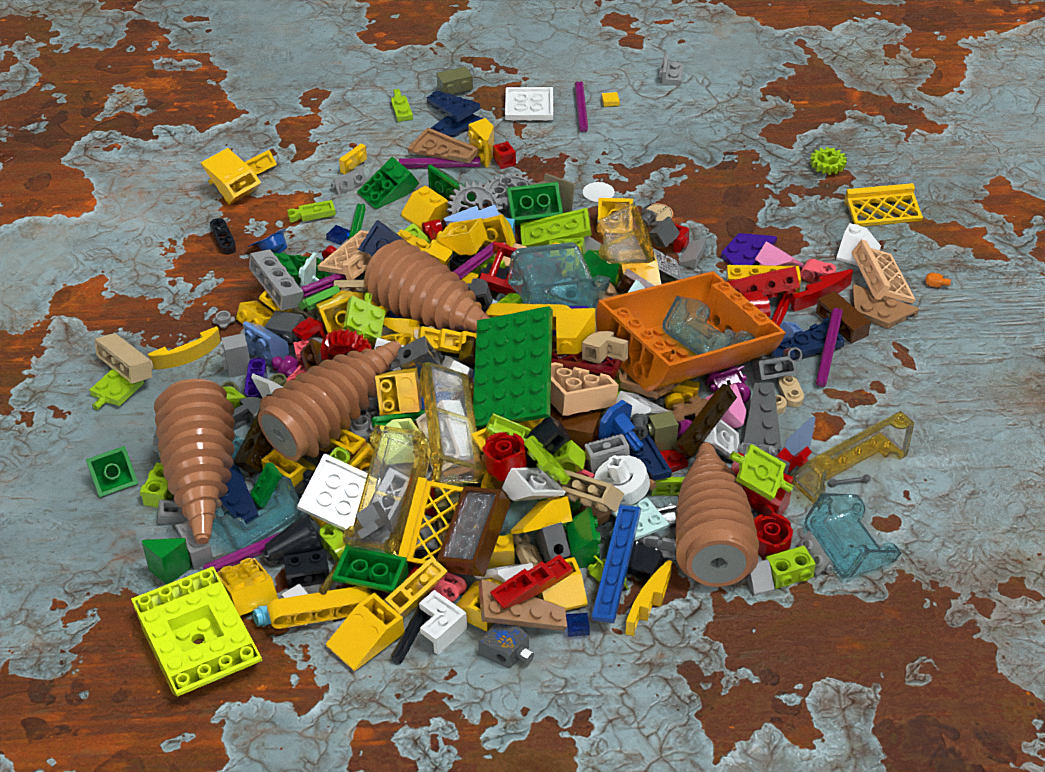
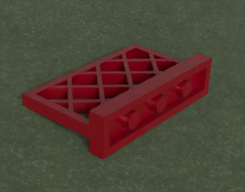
[551,341,622,380]

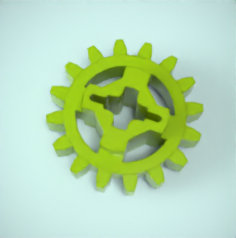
[810,147,847,175]

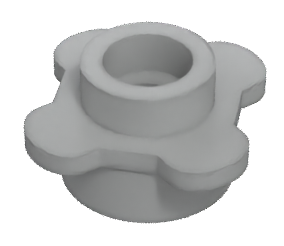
[213,311,235,328]

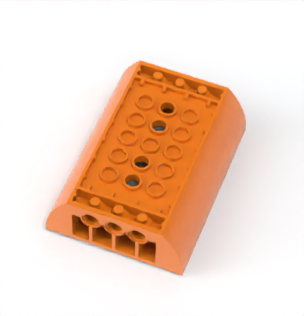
[596,271,786,392]

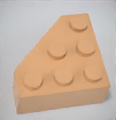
[551,362,618,416]

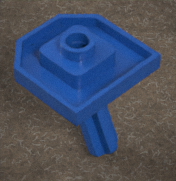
[598,400,643,452]

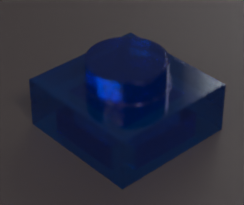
[326,225,350,245]
[566,612,590,637]

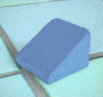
[780,321,804,339]

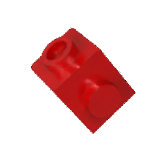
[673,223,690,254]
[292,317,326,341]
[776,446,812,472]

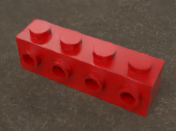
[727,266,800,299]

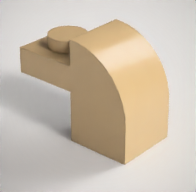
[582,331,628,364]

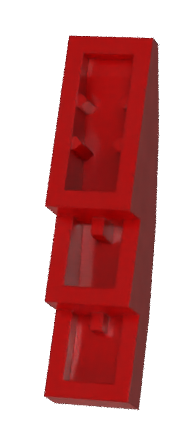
[791,269,853,312]
[490,554,573,609]

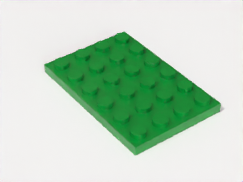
[472,306,553,430]

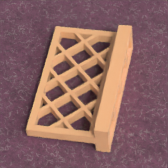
[317,230,372,280]
[851,239,916,304]

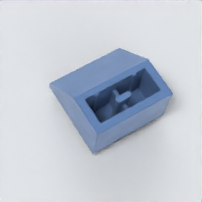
[243,321,289,366]

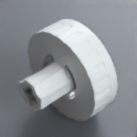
[594,455,650,506]

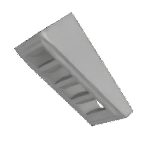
[158,500,188,525]

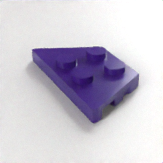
[721,233,777,265]

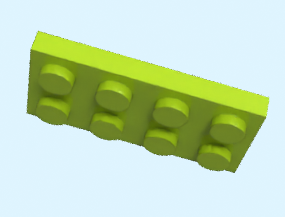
[520,208,592,249]

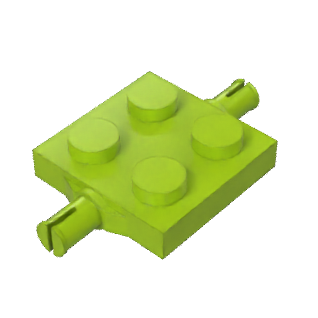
[343,293,385,343]
[89,369,144,410]
[524,436,571,485]
[729,444,793,501]

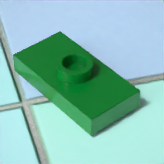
[250,462,282,508]

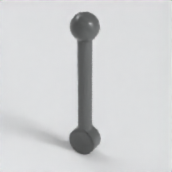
[829,474,870,487]

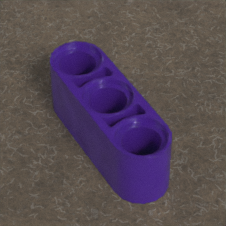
[244,357,268,399]

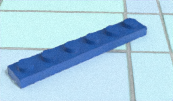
[592,505,641,623]

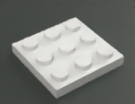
[505,87,553,121]
[297,454,381,535]

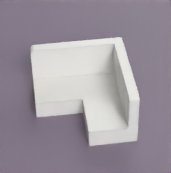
[419,590,467,655]

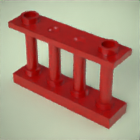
[479,241,563,304]

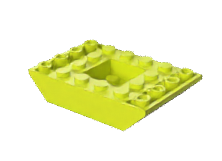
[131,566,262,697]

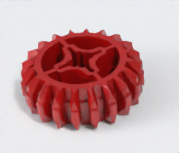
[320,328,372,360]

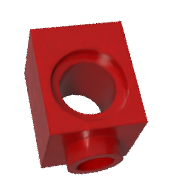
[493,141,516,169]

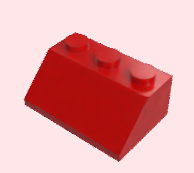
[731,452,793,516]

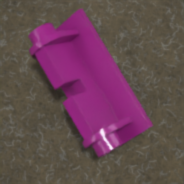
[705,366,747,392]

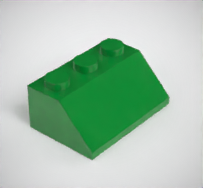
[428,165,475,212]
[507,182,563,226]
[332,546,408,593]

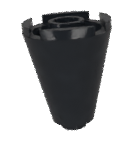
[263,514,324,564]

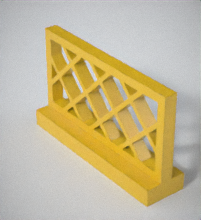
[844,183,923,227]
[398,477,464,565]

